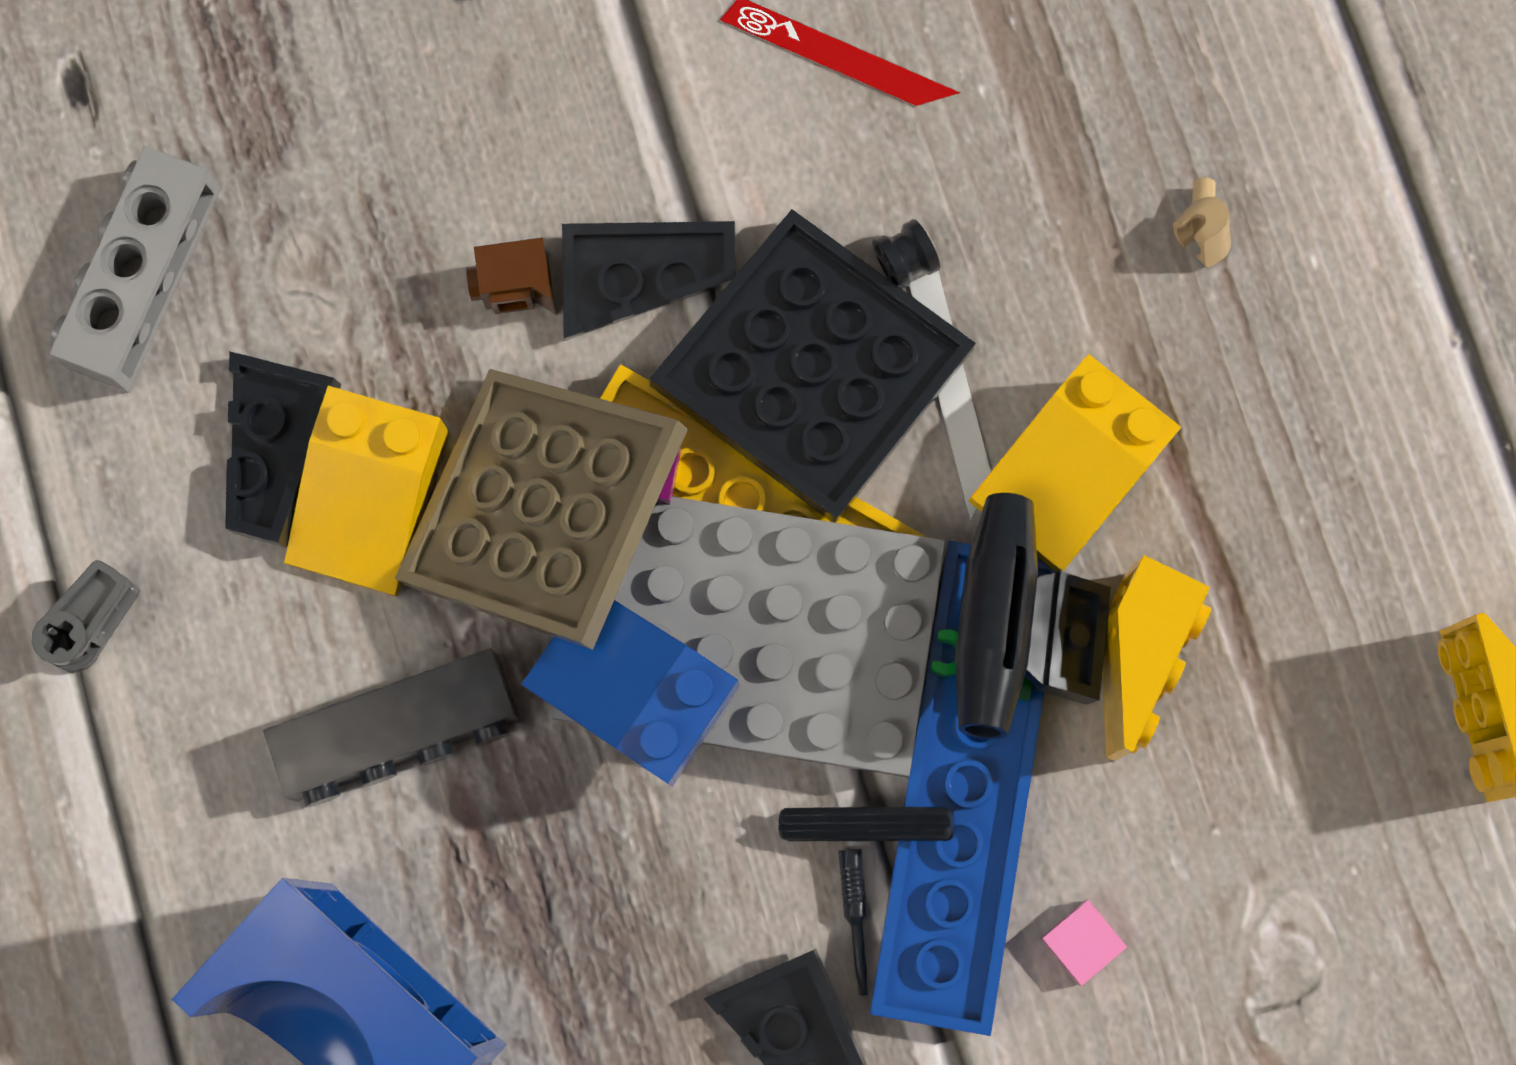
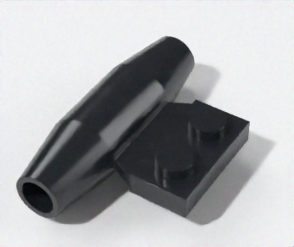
[955,493,1111,739]

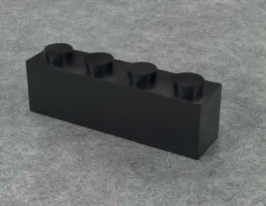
[263,648,521,807]

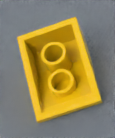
[968,354,1181,573]
[284,386,450,597]

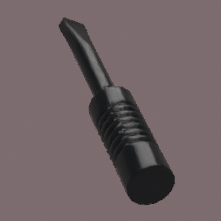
[838,849,868,996]

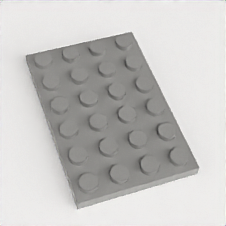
[552,497,945,778]

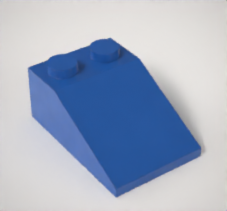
[521,600,740,787]

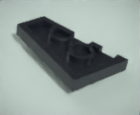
[562,221,736,341]
[225,351,342,548]
[704,949,867,1065]

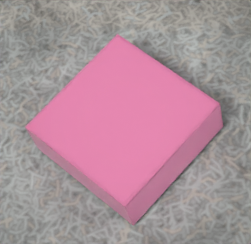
[1040,900,1127,986]

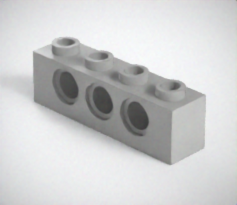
[49,145,221,392]

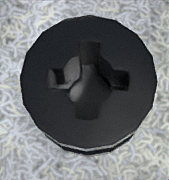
[872,219,941,289]

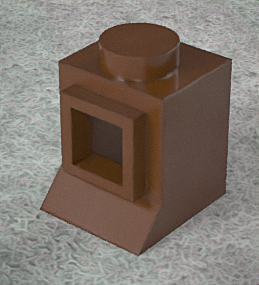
[466,237,556,315]

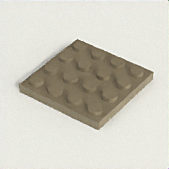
[395,369,688,650]

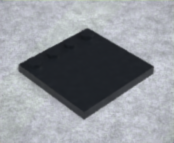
[650,209,976,523]

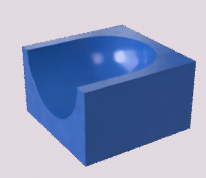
[171,878,507,1065]

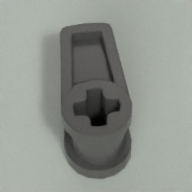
[31,560,140,672]

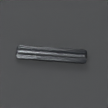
[778,806,955,841]

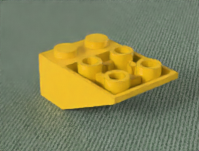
[1102,555,1211,761]
[1437,612,1516,803]

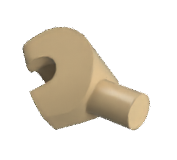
[1173,177,1231,267]

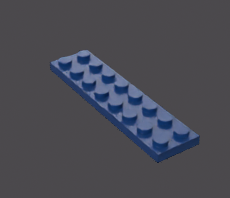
[869,540,1056,1036]

